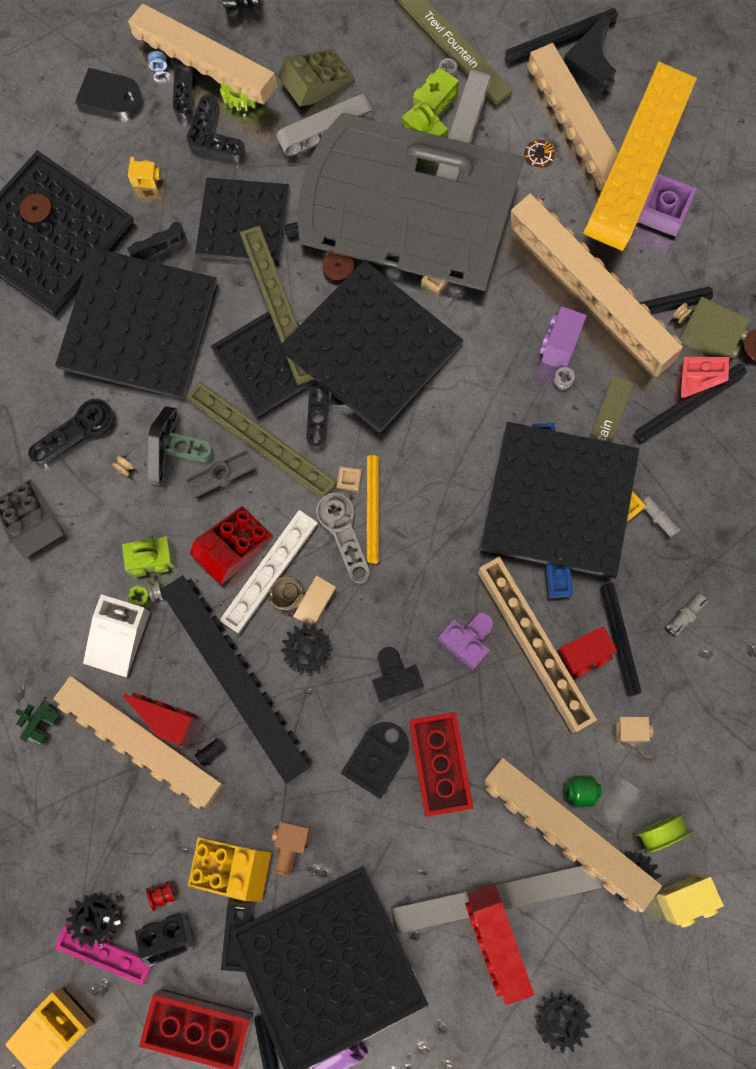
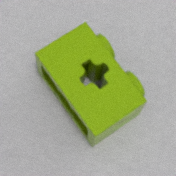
[413,67,459,117]

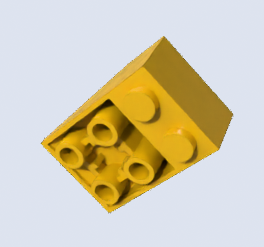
[188,837,272,902]
[5,988,94,1069]

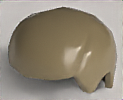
[269,576,304,611]

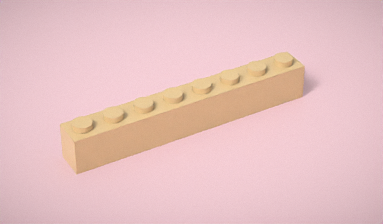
[128,3,278,105]
[528,43,618,191]
[478,557,597,734]
[53,676,224,809]
[484,758,662,912]

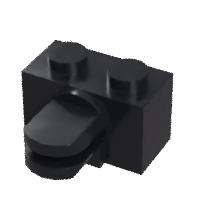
[372,647,424,705]

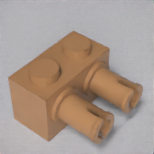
[272,821,312,876]

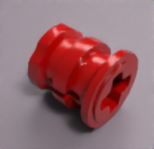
[146,881,176,911]

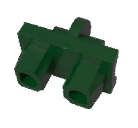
[15,700,58,744]

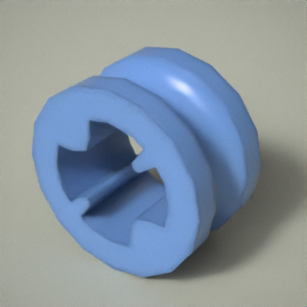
[148,51,167,71]

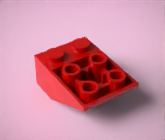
[190,506,273,585]
[123,692,199,747]

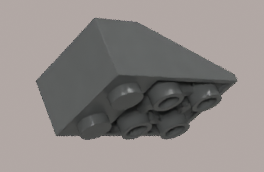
[0,479,63,559]

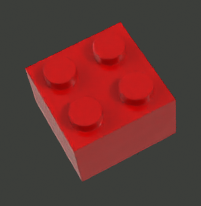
[556,626,617,678]

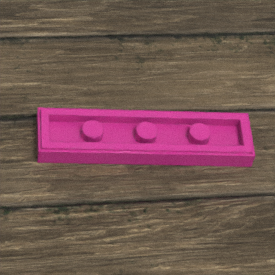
[54,924,152,986]

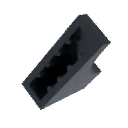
[563,15,616,96]

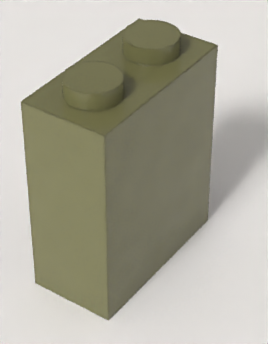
[679,297,750,359]

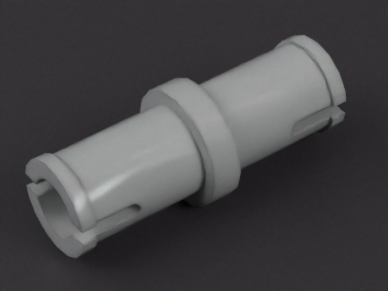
[642,495,682,538]
[667,593,708,636]

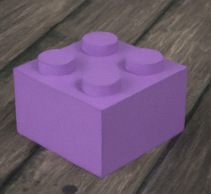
[637,173,697,237]
[540,306,587,368]

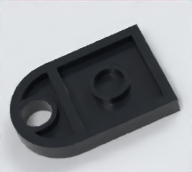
[75,68,142,117]
[340,722,409,799]

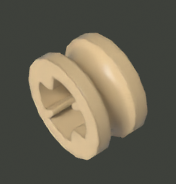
[672,302,694,324]
[112,456,134,476]

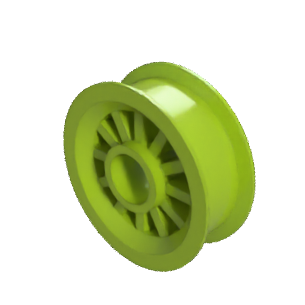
[635,812,694,854]

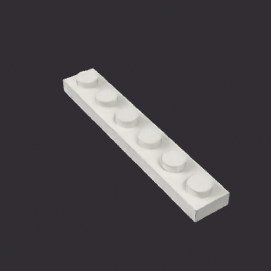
[219,510,318,634]

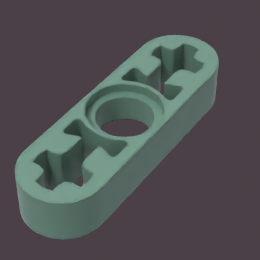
[165,433,213,462]

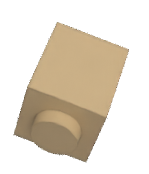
[616,717,653,743]

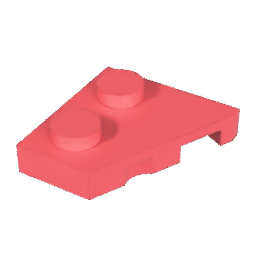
[681,357,729,397]

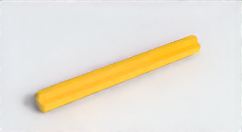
[367,455,379,564]

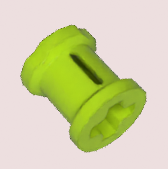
[128,586,153,609]

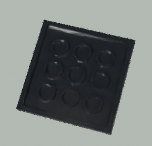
[195,177,290,264]
[210,311,316,418]

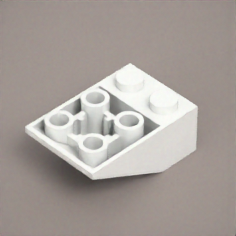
[83,594,150,678]

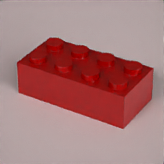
[409,712,474,817]
[465,883,534,1005]
[139,990,253,1069]

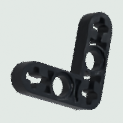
[187,94,246,161]
[306,386,350,450]
[148,406,178,486]

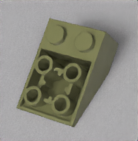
[278,49,355,107]

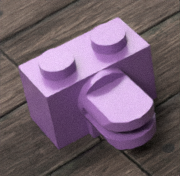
[438,613,493,671]

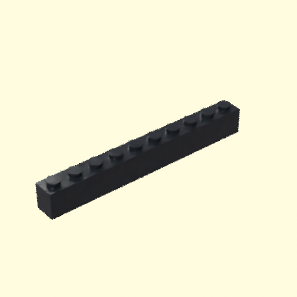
[160,575,312,785]

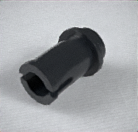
[194,738,226,766]

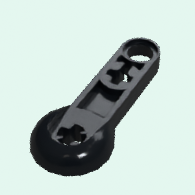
[169,56,195,119]
[28,399,113,465]

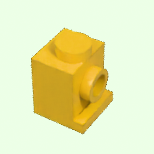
[128,157,162,188]

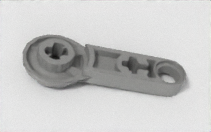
[316,493,370,584]

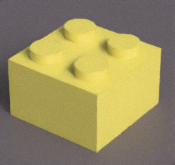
[656,874,724,927]

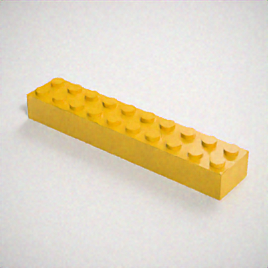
[583,62,697,251]

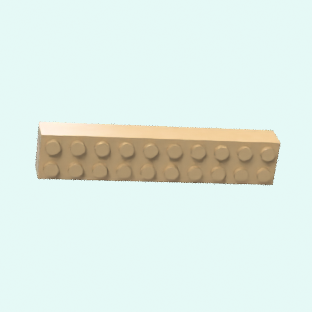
[511,193,683,377]

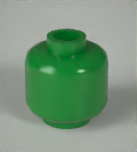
[565,775,602,807]

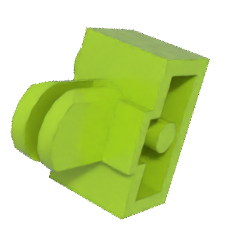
[401,102,448,138]
[122,536,175,577]

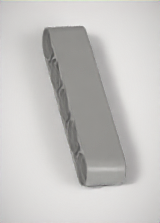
[276,94,376,156]

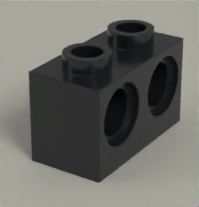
[135,914,194,967]

